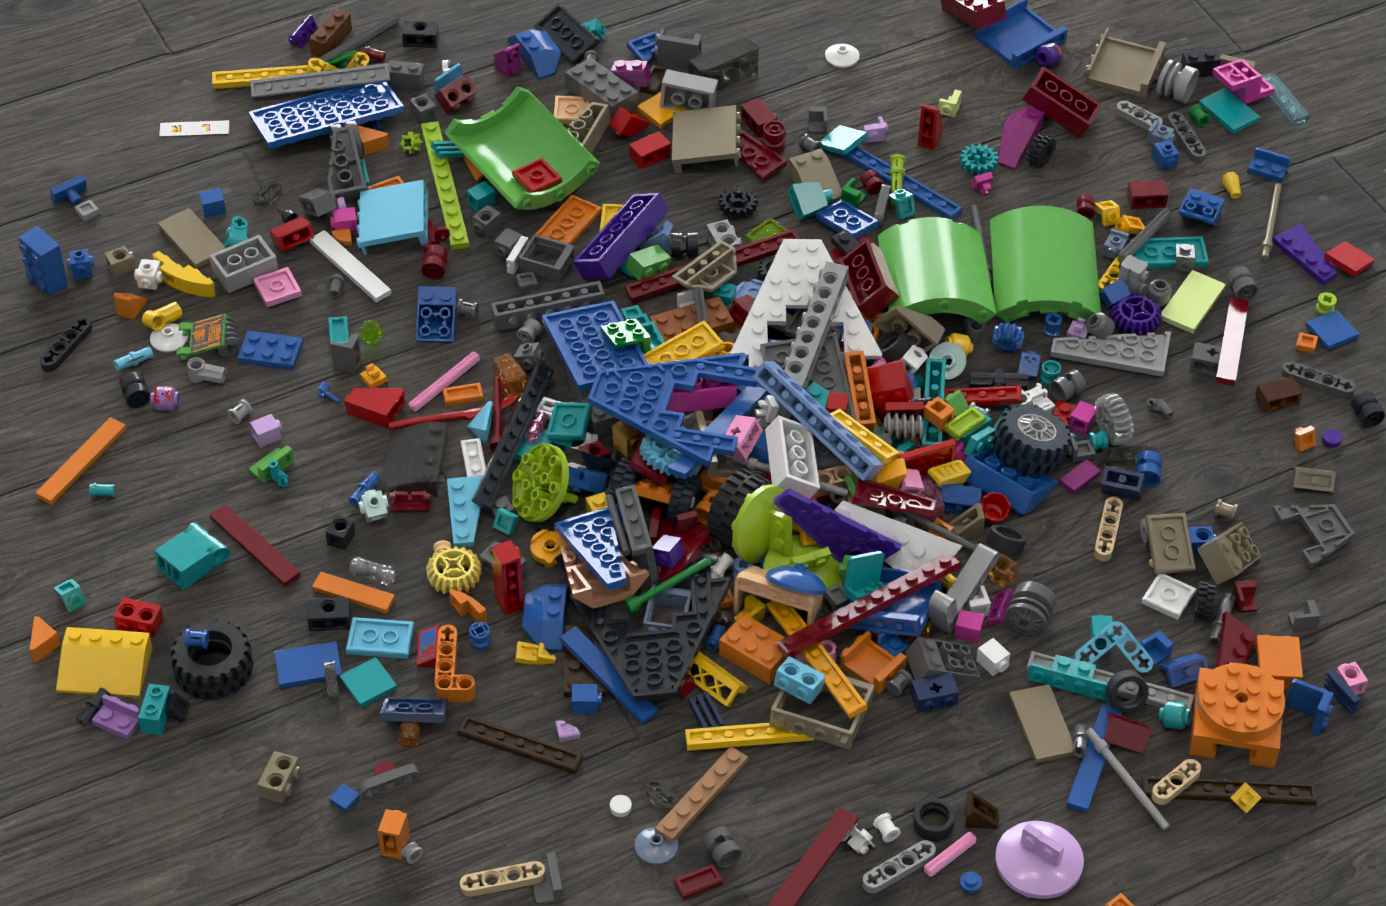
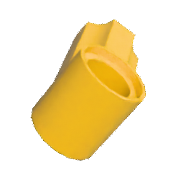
[142,302,183,331]

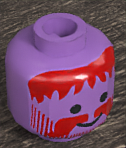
[150,386,180,411]

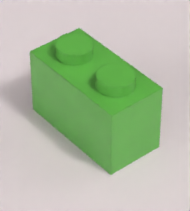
[626,244,671,281]

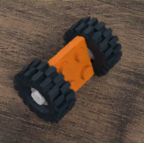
[609,458,702,524]

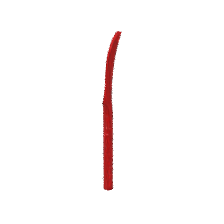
[388,391,518,430]

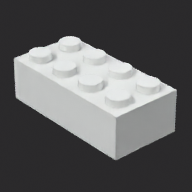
[765,415,820,498]

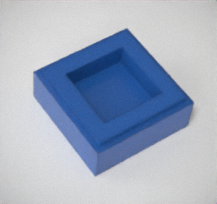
[329,784,360,813]

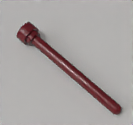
[490,377,501,452]

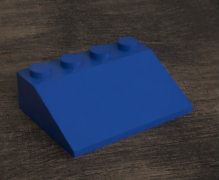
[964,445,1059,515]

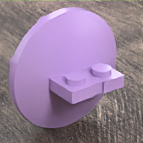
[995,821,1084,899]

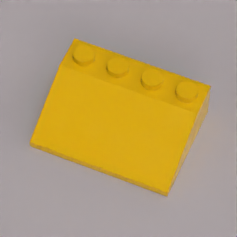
[56,627,152,698]

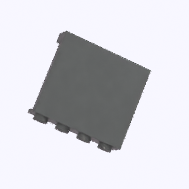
[615,484,660,594]

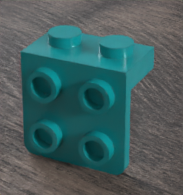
[843,551,885,602]

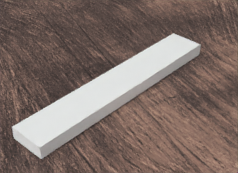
[310,230,391,303]

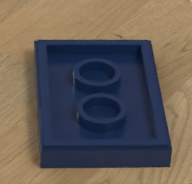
[380,697,448,723]

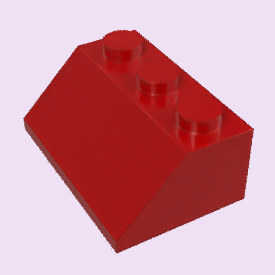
[867,360,914,411]

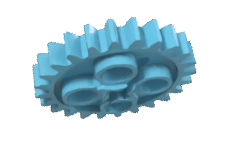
[639,435,702,478]

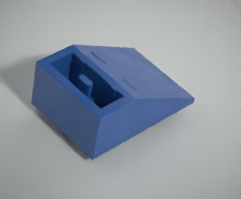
[416,286,458,342]

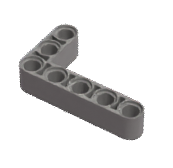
[928,543,999,633]

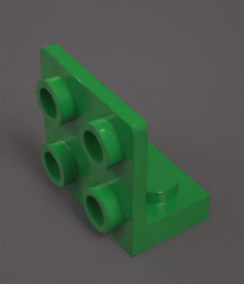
[601,319,651,354]

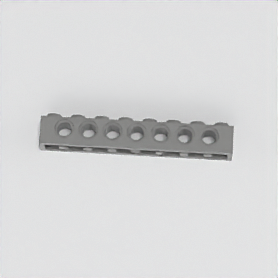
[784,261,849,390]

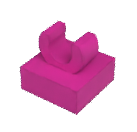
[970,172,993,195]

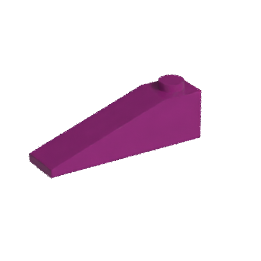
[998,107,1045,170]

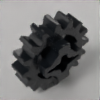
[719,186,758,219]

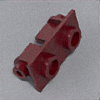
[390,491,431,511]

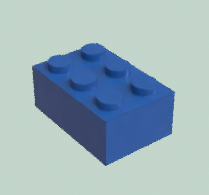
[19,226,68,295]

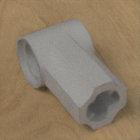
[187,357,227,384]

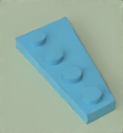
[447,475,483,548]

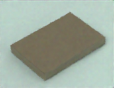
[1145,513,1196,574]

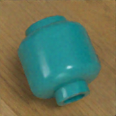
[1159,701,1192,730]

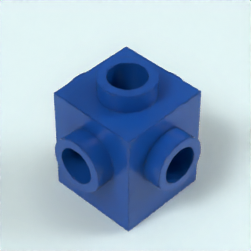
[67,249,95,280]

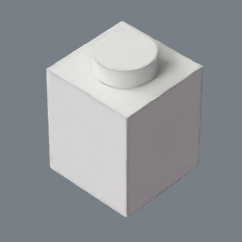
[976,638,1010,676]

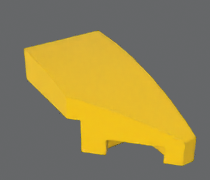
[515,641,556,665]

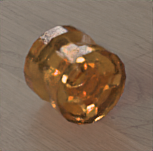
[398,722,421,747]

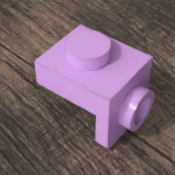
[863,117,888,143]

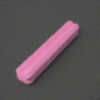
[924,832,976,877]

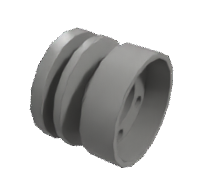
[1156,59,1199,104]

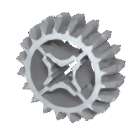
[1094,393,1134,446]

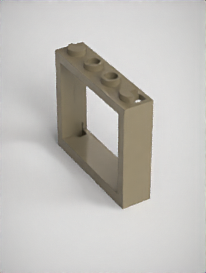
[769,663,875,750]

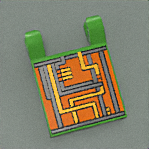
[176,313,227,361]

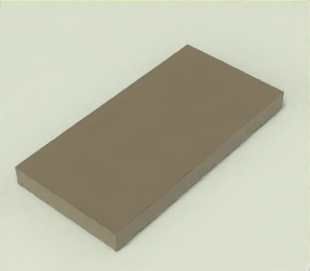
[158,208,226,269]
[1009,684,1074,763]

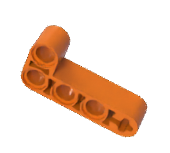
[435,625,476,702]

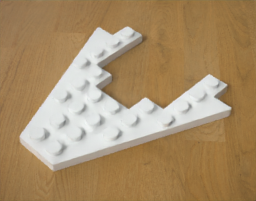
[731,239,882,368]

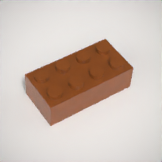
[650,296,734,342]

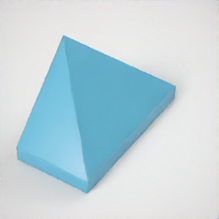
[467,401,493,443]

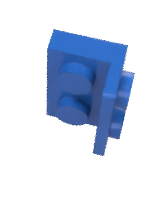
[1247,147,1290,183]

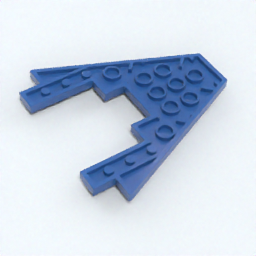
[588,352,758,467]

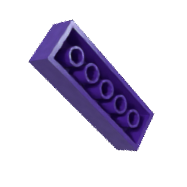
[573,193,669,280]

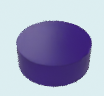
[1322,429,1342,448]

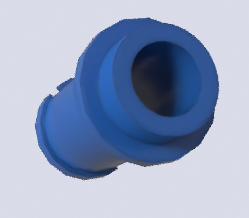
[705,624,726,651]

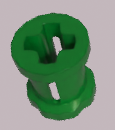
[1188,104,1211,127]

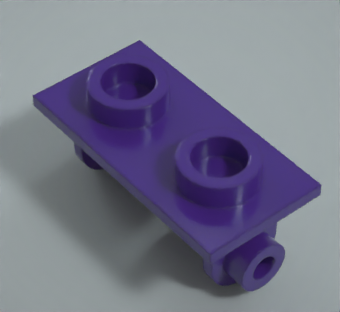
[288,14,318,49]

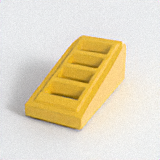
[927,460,971,485]

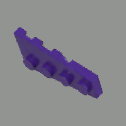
[1273,223,1337,285]

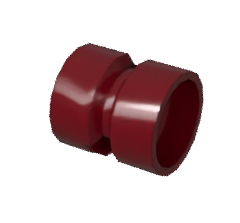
[763,120,786,154]
[421,245,448,280]

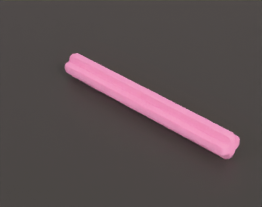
[409,352,480,412]

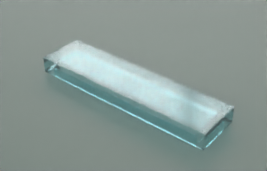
[1262,72,1310,124]

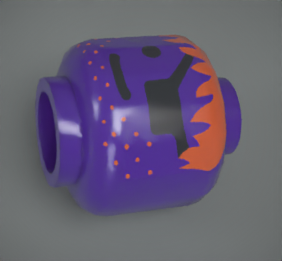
[1036,43,1062,67]

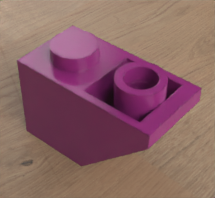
[494,43,521,78]

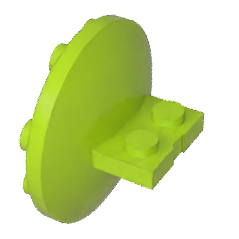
[512,443,578,523]
[731,485,793,563]
[763,535,842,610]

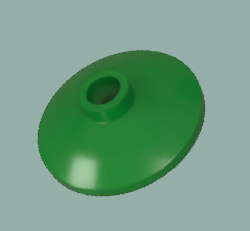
[327,49,357,68]

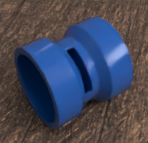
[469,622,491,651]

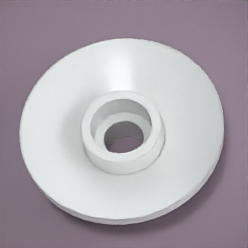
[825,44,859,68]
[150,323,188,352]

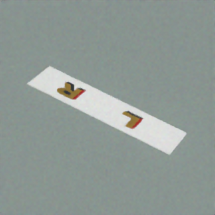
[159,120,229,136]

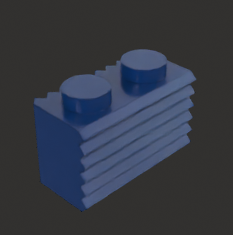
[939,484,982,515]

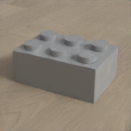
[660,69,718,111]
[209,235,278,294]

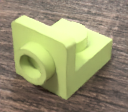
[938,90,962,117]

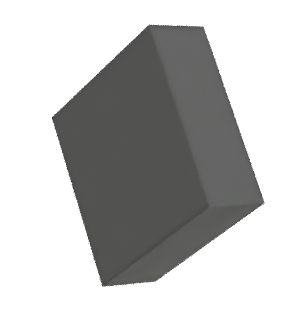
[515,271,538,292]

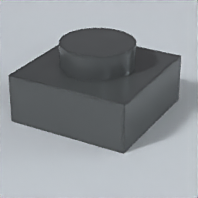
[490,496,514,518]

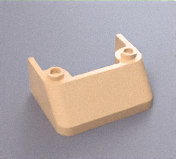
[734,566,823,626]

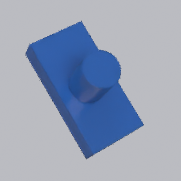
[51,175,87,206]

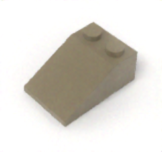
[788,149,842,203]
[873,306,945,352]

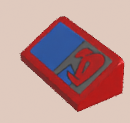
[417,625,439,667]

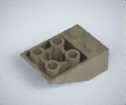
[1197,522,1261,585]

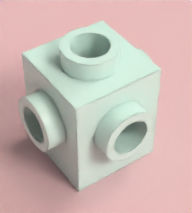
[358,489,389,523]

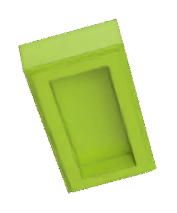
[944,406,986,441]

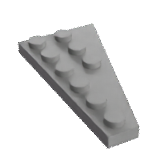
[1050,331,1171,377]

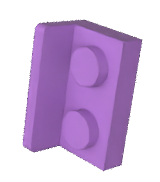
[92,694,140,740]

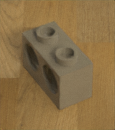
[257,751,301,804]

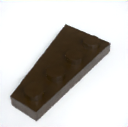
[564,625,606,697]

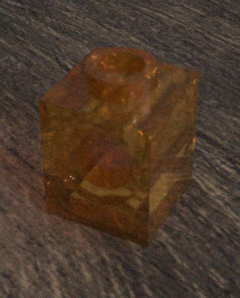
[987,551,1017,587]

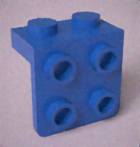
[1286,679,1334,737]

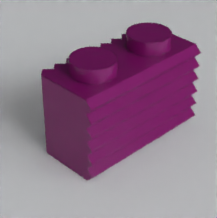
[611,60,652,87]

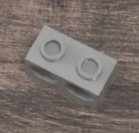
[706,219,743,248]

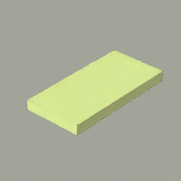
[1161,270,1226,334]

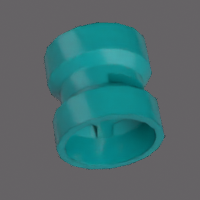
[1040,360,1061,387]

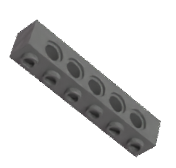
[491,281,605,332]

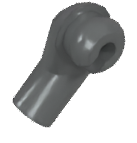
[1146,398,1174,419]

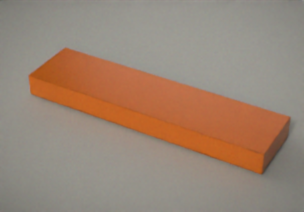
[312,572,395,614]

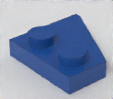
[627,31,659,62]

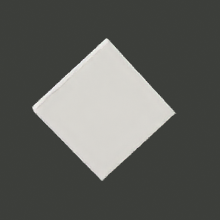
[1141,574,1196,620]

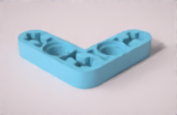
[1075,621,1153,672]

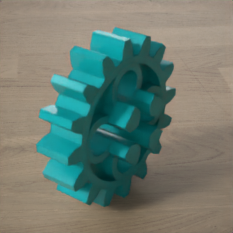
[959,143,999,176]

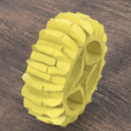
[426,546,481,595]

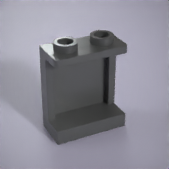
[655,29,702,72]

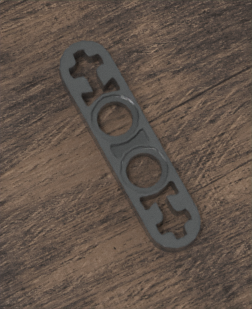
[1167,112,1206,163]
[1281,361,1355,398]

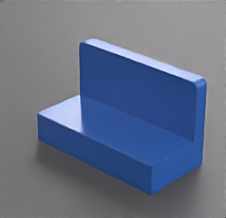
[1158,654,1208,688]

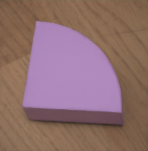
[555,721,580,742]

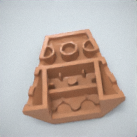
[560,545,649,609]

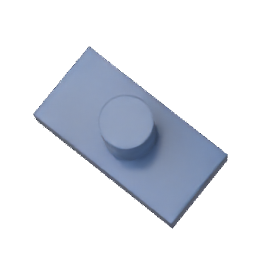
[639,221,673,251]

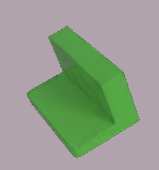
[249,445,294,484]

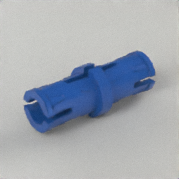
[349,471,381,507]

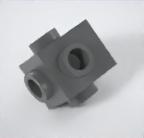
[513,342,547,371]

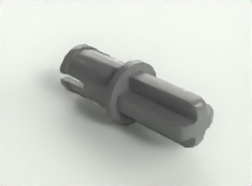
[1072,723,1089,758]

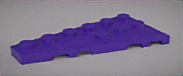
[774,488,902,563]

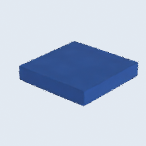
[1306,310,1359,351]

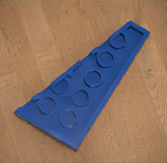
[554,507,627,590]

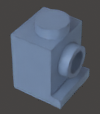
[1146,120,1176,146]
[1102,228,1129,259]

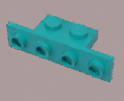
[1027,654,1109,702]

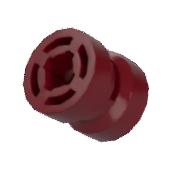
[860,170,884,195]
[1077,194,1095,219]

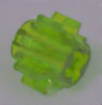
[359,320,383,343]

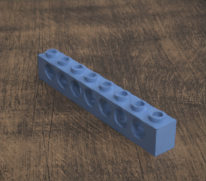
[752,361,884,481]

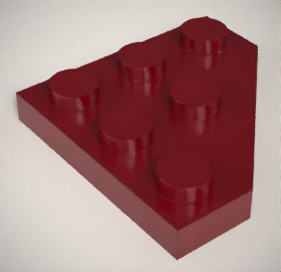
[652,524,711,582]

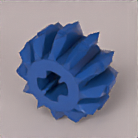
[992,322,1024,353]

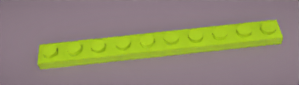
[421,121,469,250]

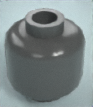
[1146,279,1172,307]
[1086,312,1115,339]

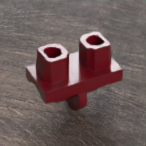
[421,218,450,251]

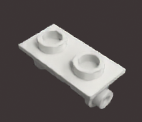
[844,824,875,855]

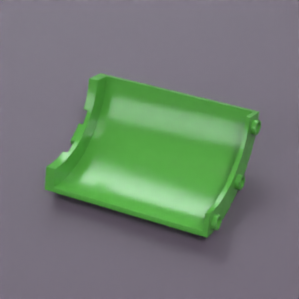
[445,86,601,210]
[990,205,1101,324]
[878,217,996,325]

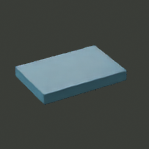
[346,617,414,659]

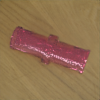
[525,412,549,442]

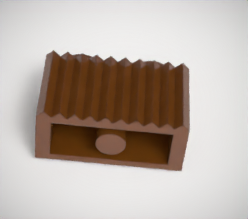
[1255,377,1302,412]

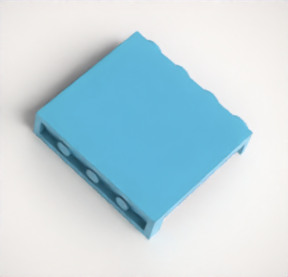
[357,180,428,255]

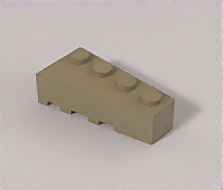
[567,102,611,154]

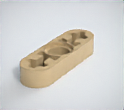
[1151,759,1201,805]

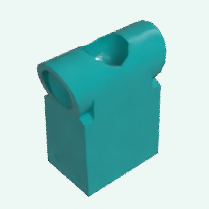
[155,522,231,590]

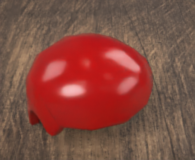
[980,492,1011,524]

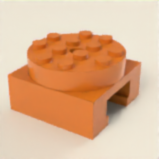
[1189,663,1285,768]

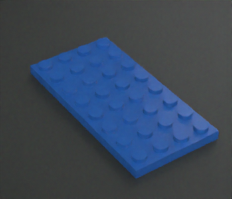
[249,82,404,149]

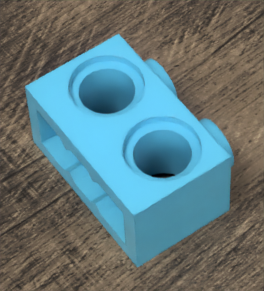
[774,656,826,704]

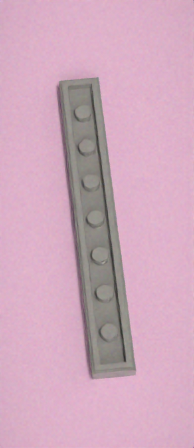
[250,63,390,99]
[1026,651,1194,709]

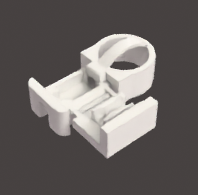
[1010,383,1056,413]

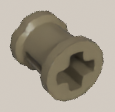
[1214,499,1238,521]

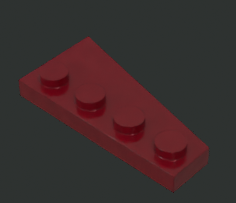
[851,478,937,517]

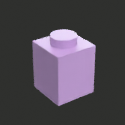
[250,414,283,448]

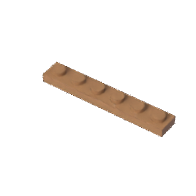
[655,746,748,844]

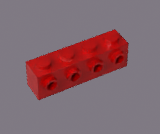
[492,540,524,616]

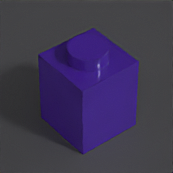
[653,535,685,568]

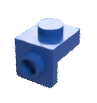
[568,466,590,493]

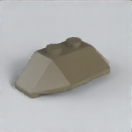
[672,240,737,292]

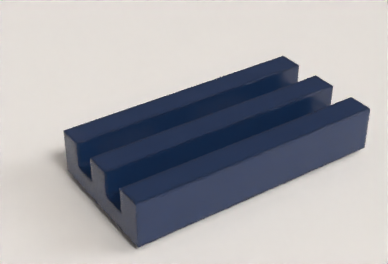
[1324,670,1360,714]
[688,692,724,728]

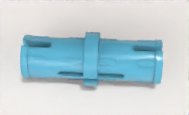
[113,346,153,371]

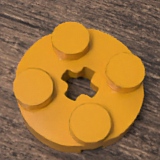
[530,529,568,568]

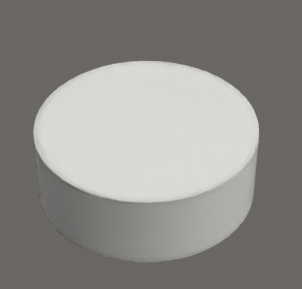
[610,795,632,817]

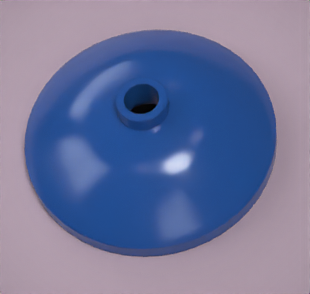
[766,563,827,595]

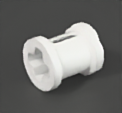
[873,813,901,843]

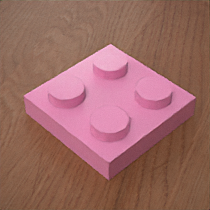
[253,267,302,307]

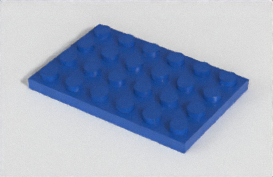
[542,300,649,391]

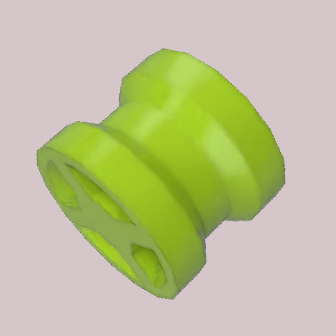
[1316,292,1337,315]

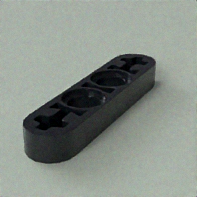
[40,317,92,372]

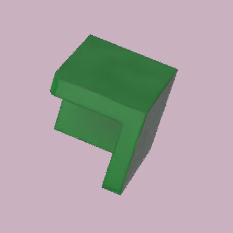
[841,178,867,208]

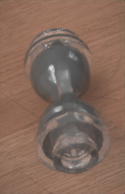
[349,557,396,586]

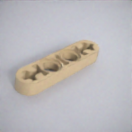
[1094,497,1123,561]
[460,861,546,897]

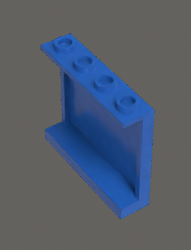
[974,0,1068,70]
[840,567,942,637]

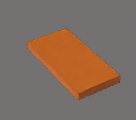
[536,195,602,245]

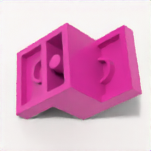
[1212,59,1275,104]

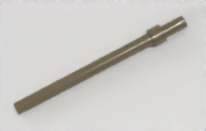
[1261,183,1282,261]

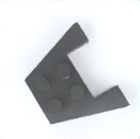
[1272,504,1355,568]

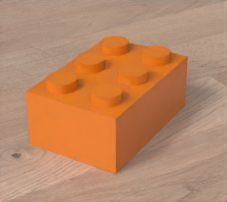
[719,613,793,685]

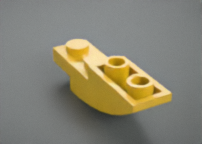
[153,251,216,298]

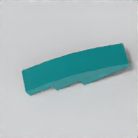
[620,305,664,350]

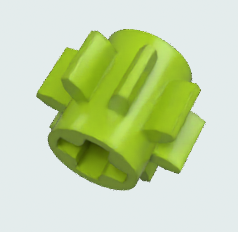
[400,132,423,154]

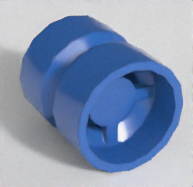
[1136,450,1162,488]

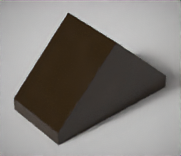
[965,791,999,829]

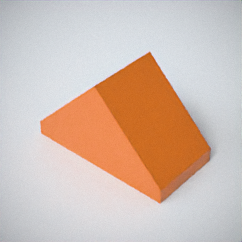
[357,125,389,156]
[114,293,147,320]
[29,616,60,662]

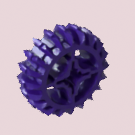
[1111,293,1162,336]

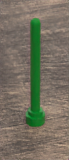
[624,557,712,614]

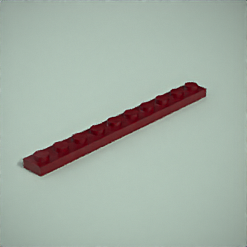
[625,228,800,303]
[776,553,960,658]

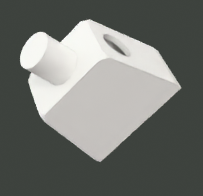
[901,345,928,375]

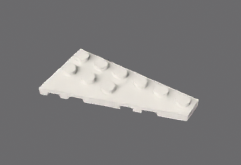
[834,500,962,570]

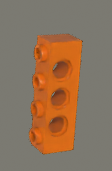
[842,350,876,431]

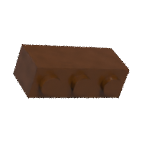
[309,9,352,57]

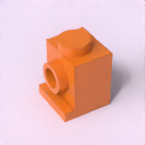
[923,397,955,432]

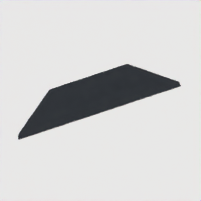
[551,442,619,472]

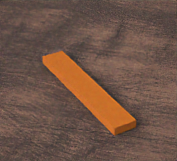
[35,417,126,505]

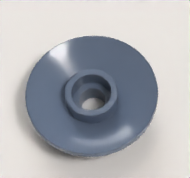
[635,827,678,865]

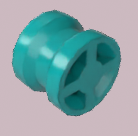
[1087,430,1108,451]

